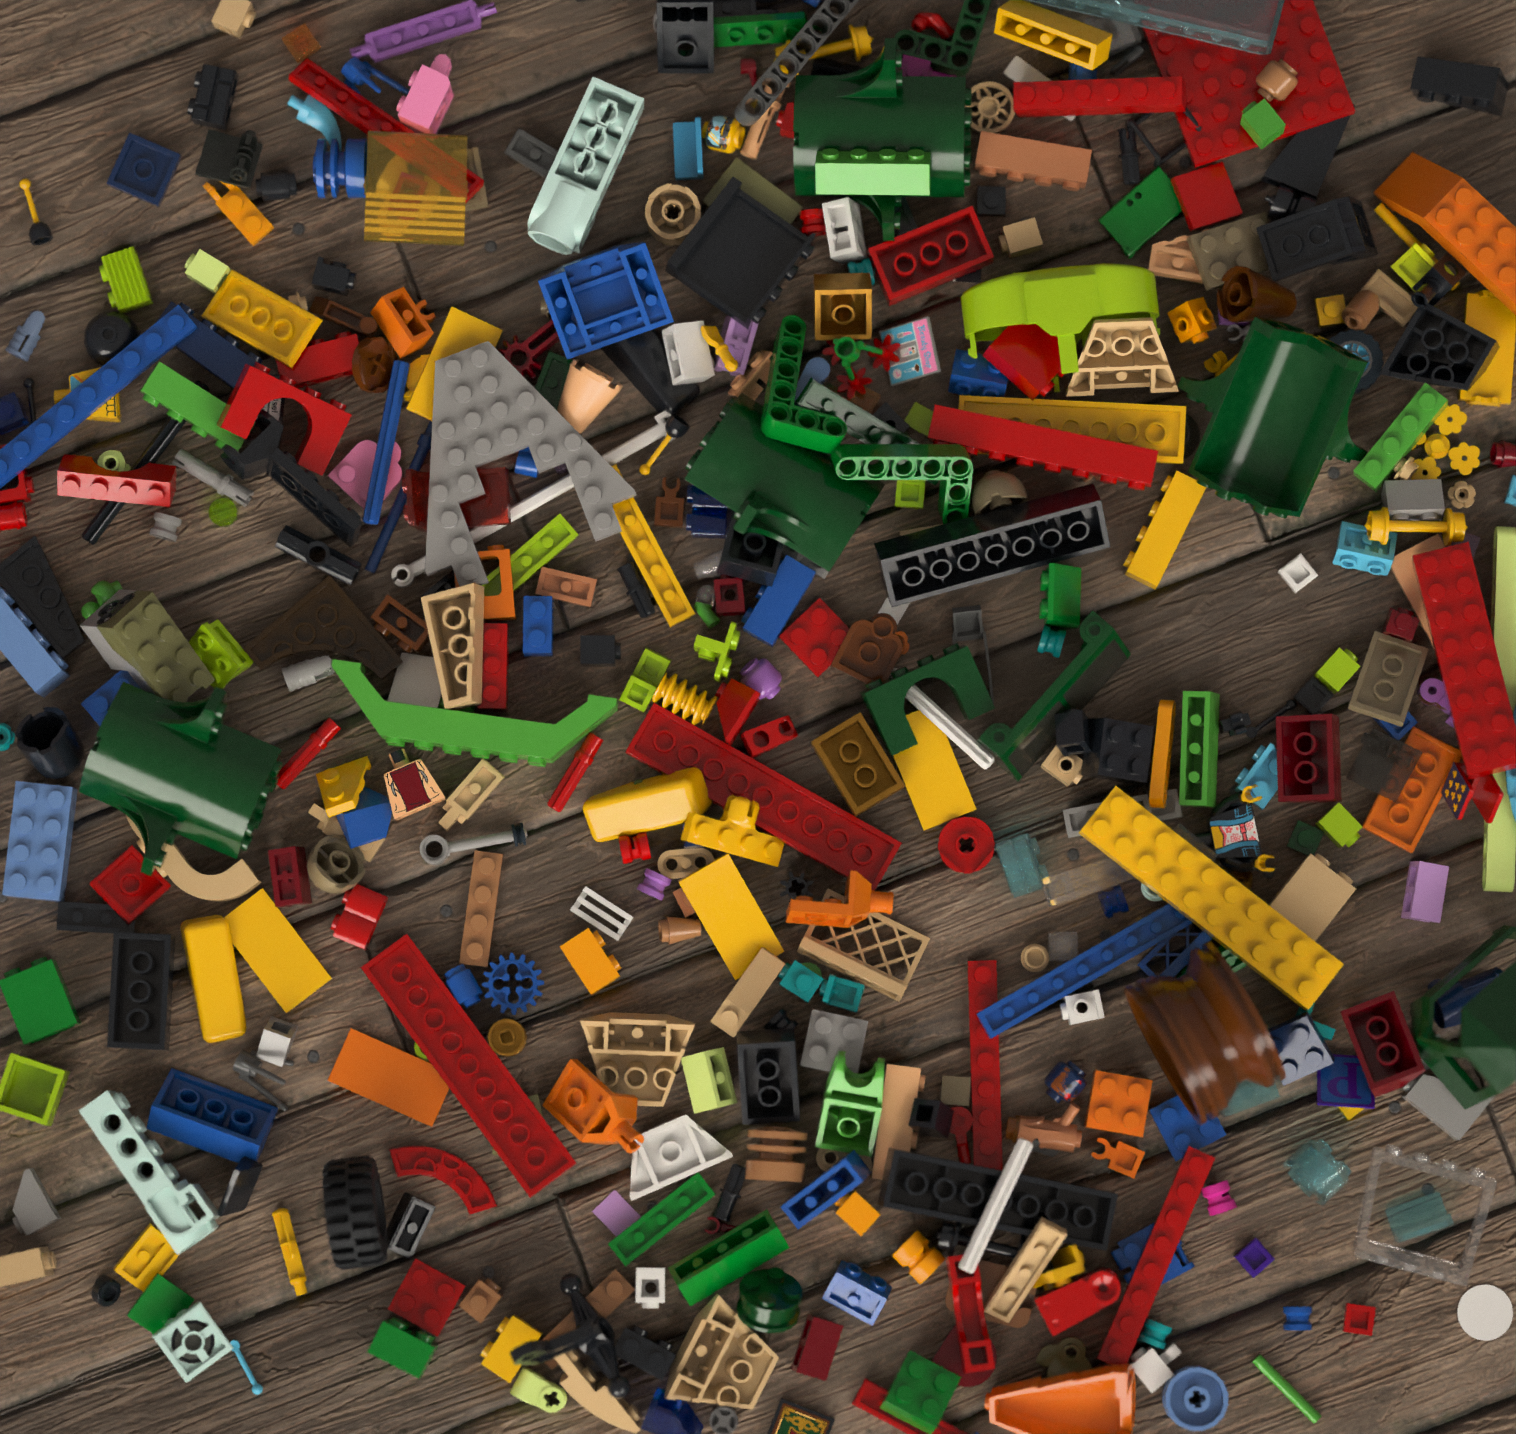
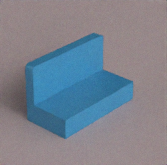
[673,117,703,180]

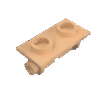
[727,350,773,401]

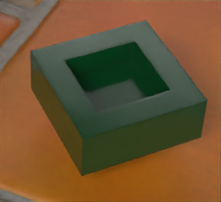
[1286,820,1324,856]

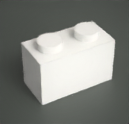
[662,321,715,386]

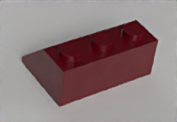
[1276,714,1342,803]
[1340,991,1426,1098]

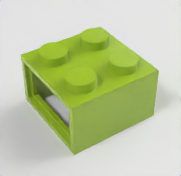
[0,1053,70,1126]

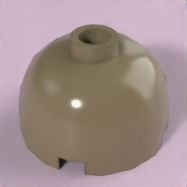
[971,470,1029,516]
[307,835,366,894]

